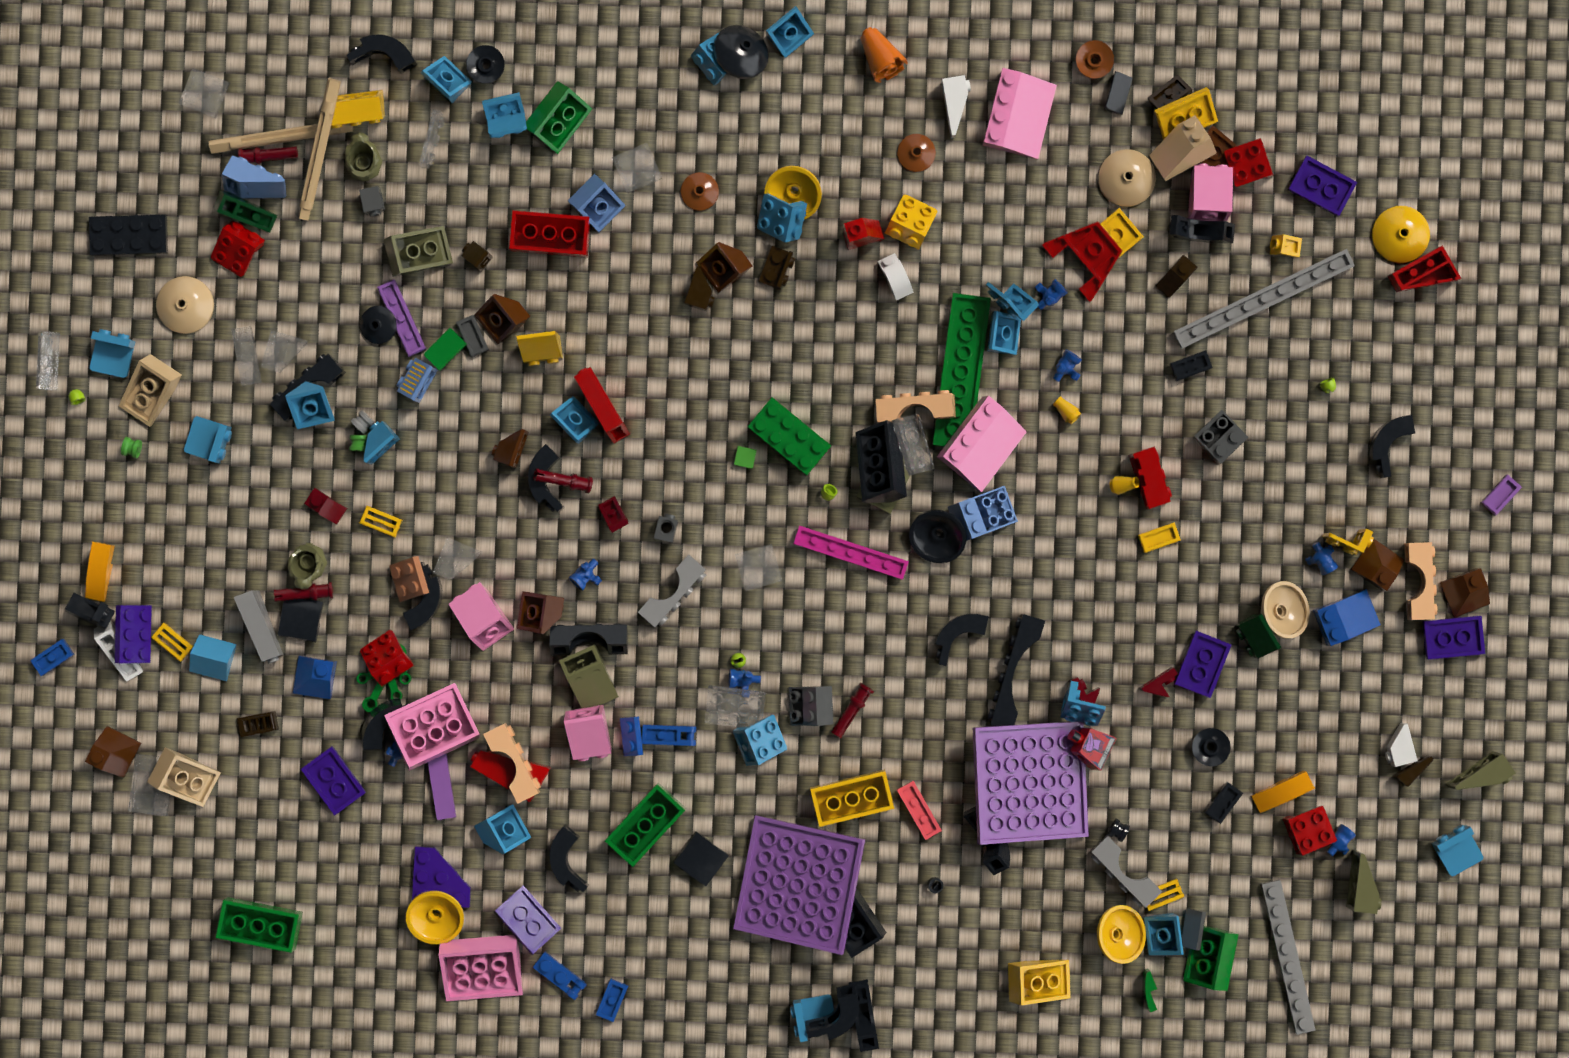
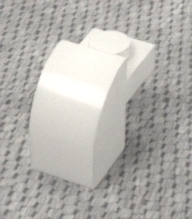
[878,253,914,300]

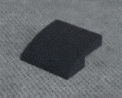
[278,599,324,642]
[673,831,729,886]

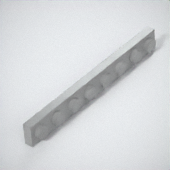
[1261,879,1315,1035]

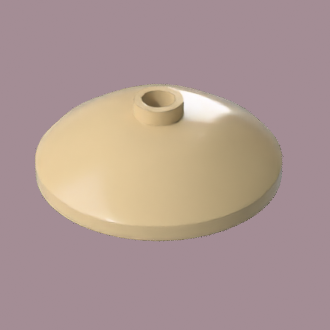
[1098,149,1156,207]
[156,276,214,334]
[1261,581,1310,639]

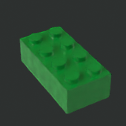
[748,397,831,476]
[605,783,686,867]
[216,897,303,953]

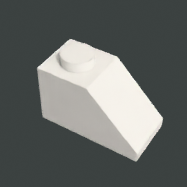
[1385,723,1418,767]

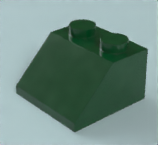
[1235,614,1281,659]

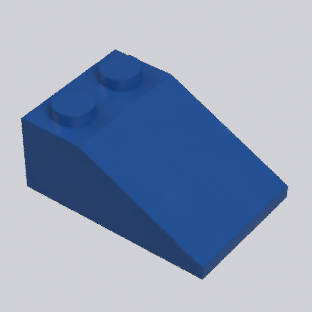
[1313,589,1381,646]

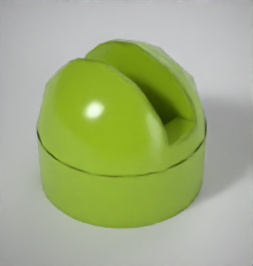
[1319,378,1336,393]
[68,389,86,405]
[821,484,838,501]
[731,653,746,668]

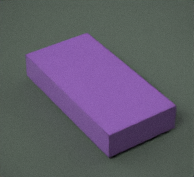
[1481,474,1522,516]

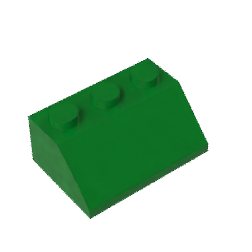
[526,81,592,154]
[1183,926,1239,991]

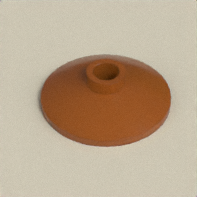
[1076,40,1114,79]
[897,134,936,172]
[681,172,719,211]

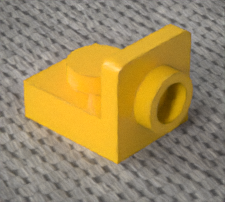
[1270,234,1302,258]

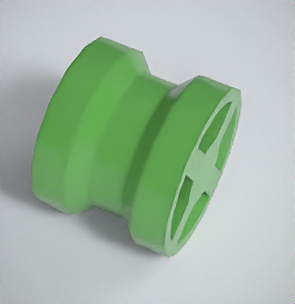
[349,435,367,451]
[121,437,142,459]

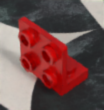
[1224,138,1274,187]
[1282,806,1337,856]

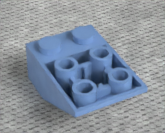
[222,155,287,198]
[948,486,1018,540]

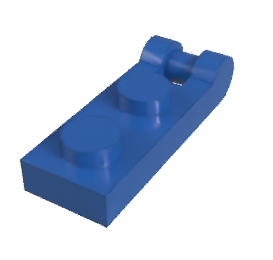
[642,724,697,746]
[533,951,587,1000]

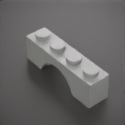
[638,554,706,627]
[1091,835,1162,908]

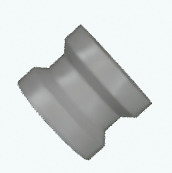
[351,410,375,434]

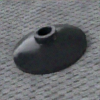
[466,45,505,84]
[360,306,397,344]
[1192,728,1231,767]

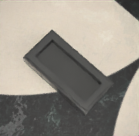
[456,315,489,357]
[1182,908,1206,950]

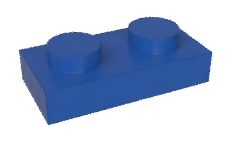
[30,639,75,676]
[620,716,643,756]
[596,978,629,1022]

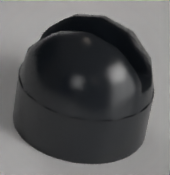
[927,877,943,894]

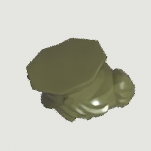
[345,132,383,182]
[288,543,327,590]

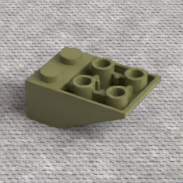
[559,644,619,708]

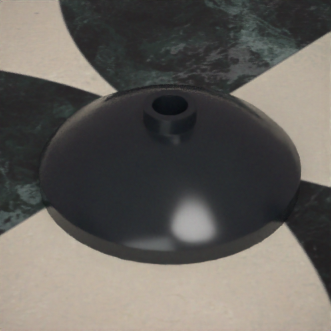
[713,25,769,79]
[909,510,967,563]

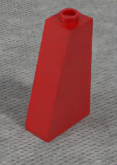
[842,218,884,250]
[574,367,630,444]
[470,749,551,802]

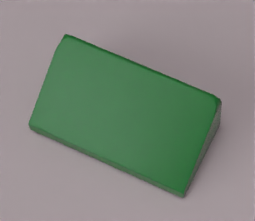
[424,328,467,371]

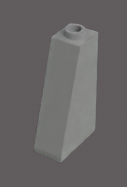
[234,590,283,664]

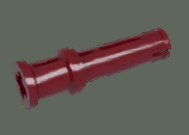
[238,146,298,164]
[533,469,593,494]
[274,582,333,602]
[831,682,875,738]

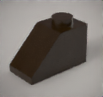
[461,241,493,272]
[1155,255,1198,298]
[685,266,715,312]

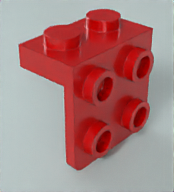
[211,221,265,277]
[360,630,414,686]

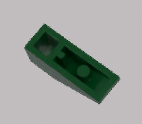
[213,190,278,233]

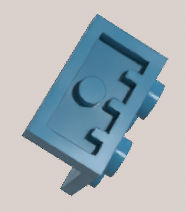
[1060,681,1106,726]
[733,715,787,766]

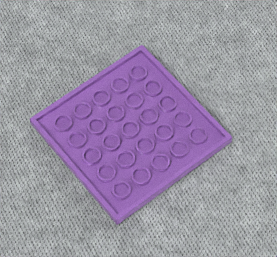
[973,721,1089,845]
[733,815,865,955]

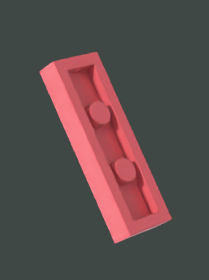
[897,780,942,840]

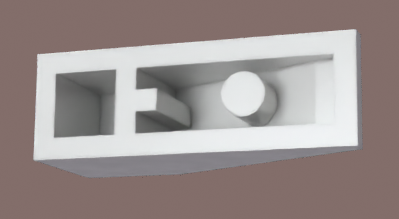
[941,75,971,138]
[94,621,143,682]

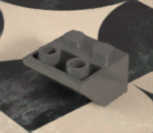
[1194,410,1249,465]
[788,686,833,726]

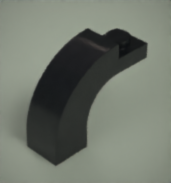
[347,35,417,74]
[1169,215,1235,243]
[1369,415,1416,479]
[528,444,565,512]
[403,562,442,630]
[65,593,115,629]
[934,614,989,666]
[361,698,410,750]
[963,806,1010,876]
[550,824,589,892]
[849,979,879,1052]
[805,983,859,1040]

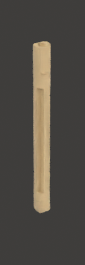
[298,78,341,221]
[209,123,353,154]

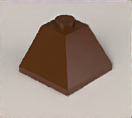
[696,242,753,293]
[474,294,531,344]
[491,429,529,468]
[1351,539,1404,591]
[1440,568,1490,618]
[517,591,564,634]
[85,726,142,777]

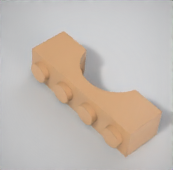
[876,390,956,423]
[1404,542,1437,620]
[483,723,541,804]

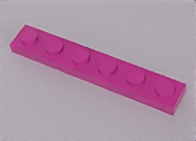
[793,525,909,580]

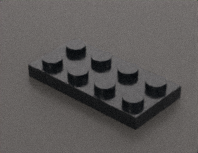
[89,214,168,256]

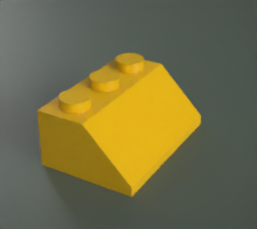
[331,90,385,129]

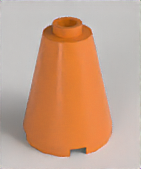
[860,27,908,83]

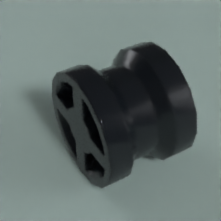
[1108,819,1130,842]

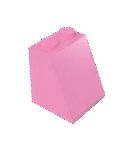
[1188,164,1233,222]
[449,582,514,651]
[564,705,612,761]

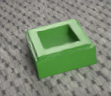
[734,446,757,469]

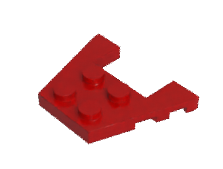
[1042,221,1123,302]

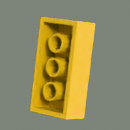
[810,769,894,827]

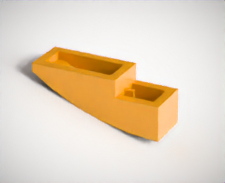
[85,542,115,602]
[1251,770,1315,813]

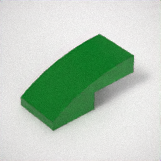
[1143,968,1157,1013]

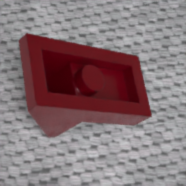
[304,488,348,524]
[598,496,629,533]
[1139,667,1178,698]
[1070,677,1100,704]

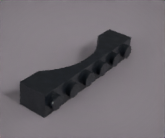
[987,614,1045,726]

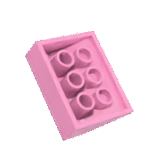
[982,68,1057,159]
[937,396,1026,492]
[384,683,480,771]
[438,935,523,1001]

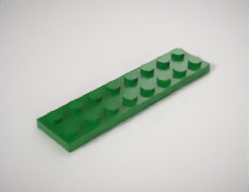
[933,293,991,447]

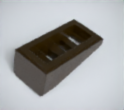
[237,711,279,737]
[1393,755,1434,787]

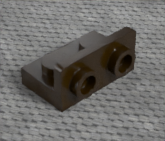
[1148,75,1193,109]
[759,246,796,290]

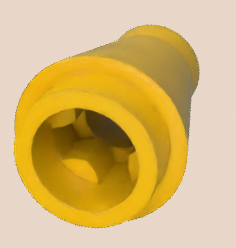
[1053,396,1081,424]
[1109,476,1140,495]

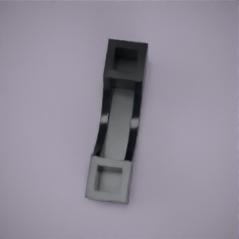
[270,354,346,422]
[549,624,628,656]

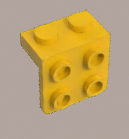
[885,195,937,250]
[1322,529,1374,555]

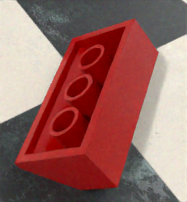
[509,210,589,258]

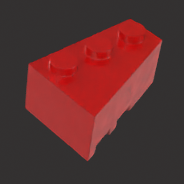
[1387,245,1461,293]
[1128,446,1172,510]

